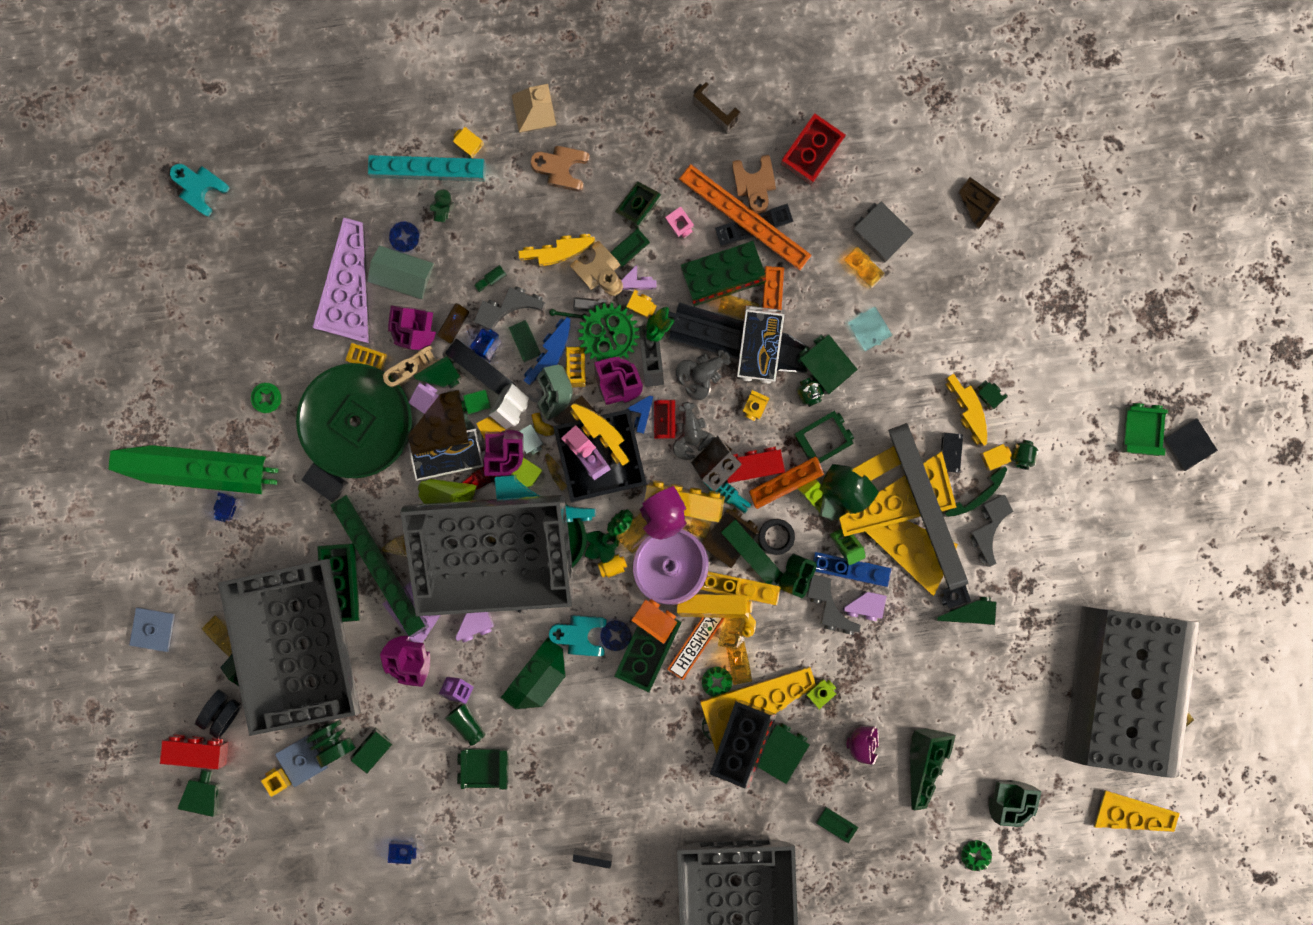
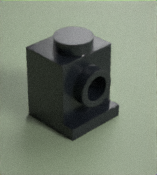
[939,585,971,609]

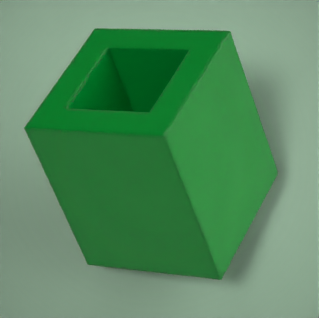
[461,390,492,415]

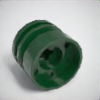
[304,719,356,769]

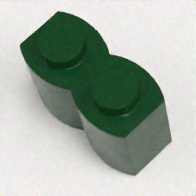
[779,553,817,598]

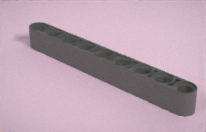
[888,423,969,591]

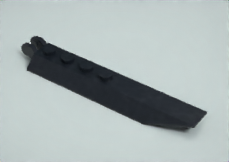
[668,302,810,373]

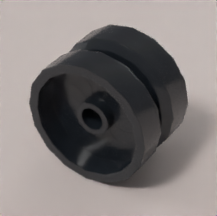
[195,689,242,739]

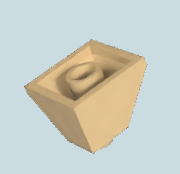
[512,84,557,133]

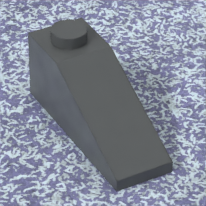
[639,326,664,387]

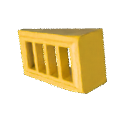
[345,343,388,371]
[566,347,586,388]

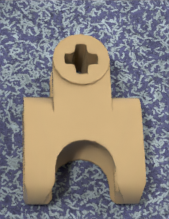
[570,241,623,296]
[383,346,439,387]

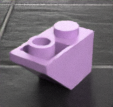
[408,383,439,414]
[843,592,887,621]
[456,612,494,643]

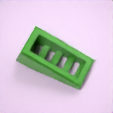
[830,528,866,565]

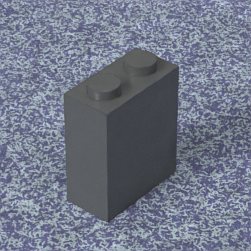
[853,201,914,262]

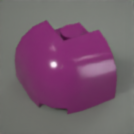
[388,305,436,350]
[594,357,643,406]
[484,430,524,476]
[639,486,687,540]
[380,636,431,687]

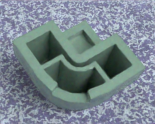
[536,365,573,420]

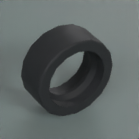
[758,519,795,555]

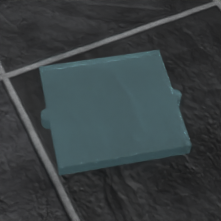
[848,307,892,351]

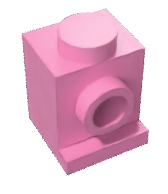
[665,207,694,238]
[561,425,596,458]

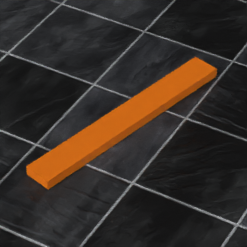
[679,164,812,271]

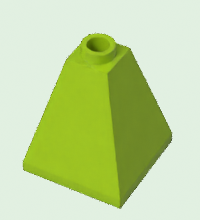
[418,479,476,504]

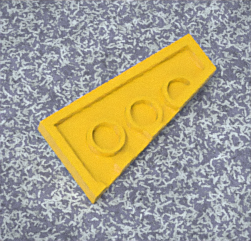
[1093,790,1180,832]

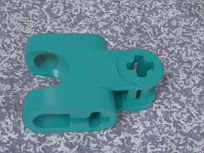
[170,164,230,217]
[549,615,607,656]

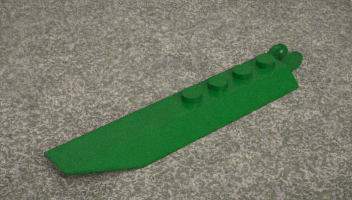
[108,445,278,494]

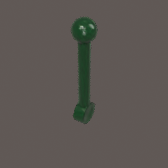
[549,309,588,321]

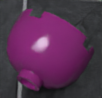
[846,725,879,765]

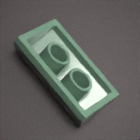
[368,245,434,299]

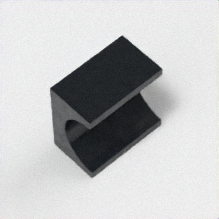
[553,409,647,503]

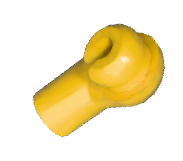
[531,413,554,437]
[742,613,756,638]

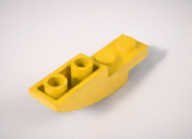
[519,234,595,267]
[945,374,987,446]
[570,403,629,465]
[700,571,781,605]

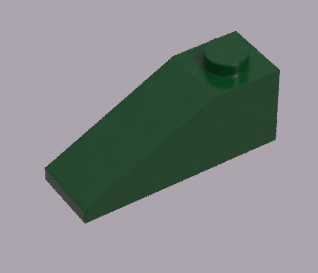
[935,596,997,625]

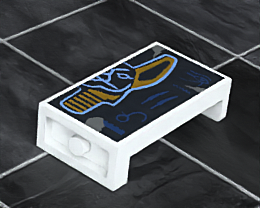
[737,306,784,383]
[408,429,486,481]

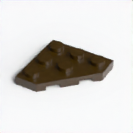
[408,390,469,455]

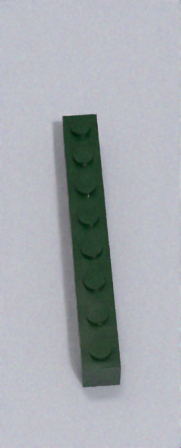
[330,495,429,637]

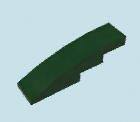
[721,520,783,585]

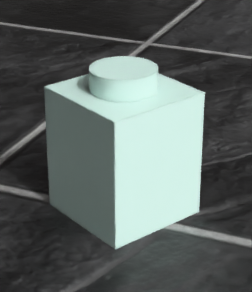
[519,424,544,455]

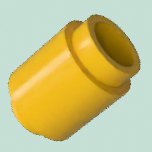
[598,554,627,578]

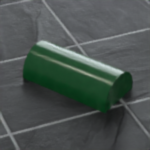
[317,543,360,622]

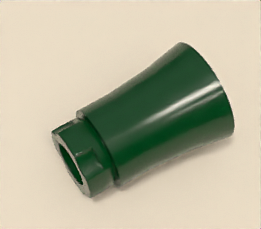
[444,703,486,746]

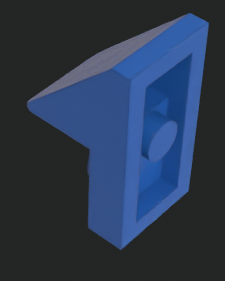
[627,396,653,434]

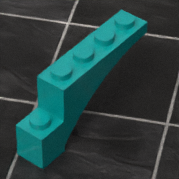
[495,475,596,522]

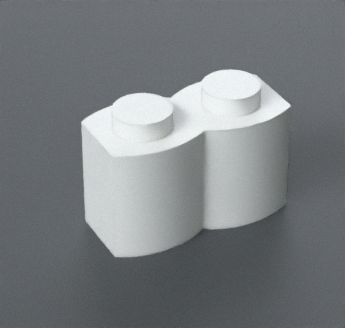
[489,383,529,429]

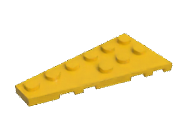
[839,451,956,537]
[845,510,958,596]
[700,666,816,754]

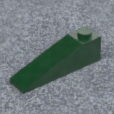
[910,728,956,811]

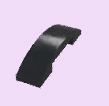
[715,203,794,246]
[445,338,516,395]

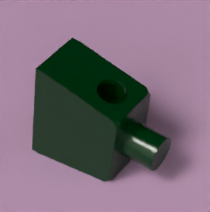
[178,769,219,817]

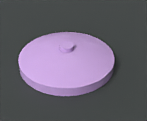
[633,529,709,605]

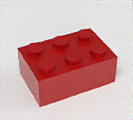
[780,113,846,186]
[726,446,785,483]
[160,734,229,770]

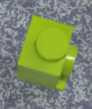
[805,678,836,710]

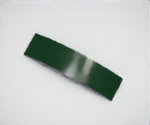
[943,466,1007,517]

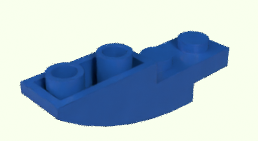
[524,317,571,386]
[813,552,892,587]

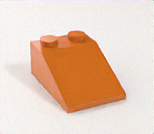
[631,599,677,644]

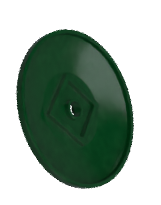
[296,363,412,479]

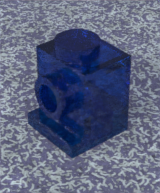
[470,328,501,362]
[213,492,240,523]
[388,840,417,864]

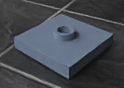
[129,607,175,652]
[275,734,328,787]

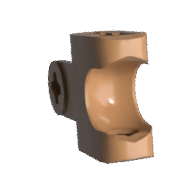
[531,146,590,192]
[732,155,776,214]

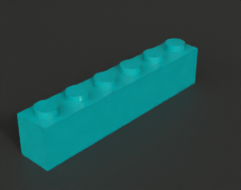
[368,155,486,182]

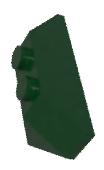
[500,637,566,710]

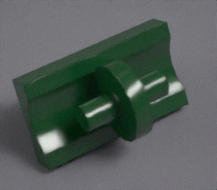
[430,189,454,222]

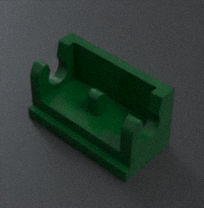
[350,727,392,774]

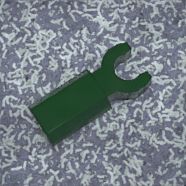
[474,265,507,293]

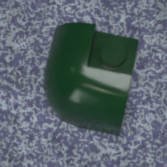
[823,464,879,514]
[989,780,1042,827]

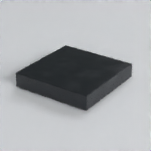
[1164,418,1218,471]
[572,848,613,869]

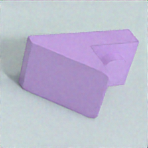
[621,265,656,290]
[577,443,611,480]

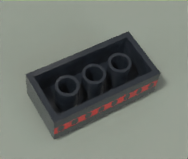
[710,700,777,789]

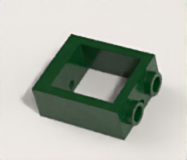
[793,410,854,463]

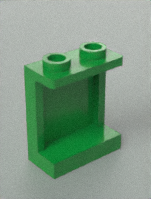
[1122,403,1168,456]

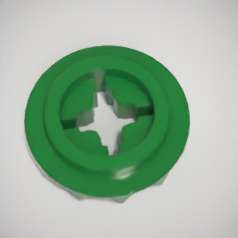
[251,383,282,413]
[607,509,633,536]
[702,667,732,697]
[961,840,992,872]

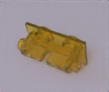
[718,295,760,320]

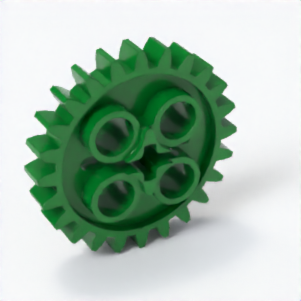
[577,302,640,362]

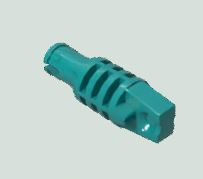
[703,481,752,514]

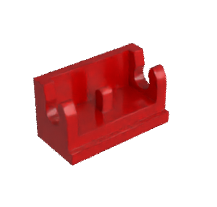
[654,400,675,439]

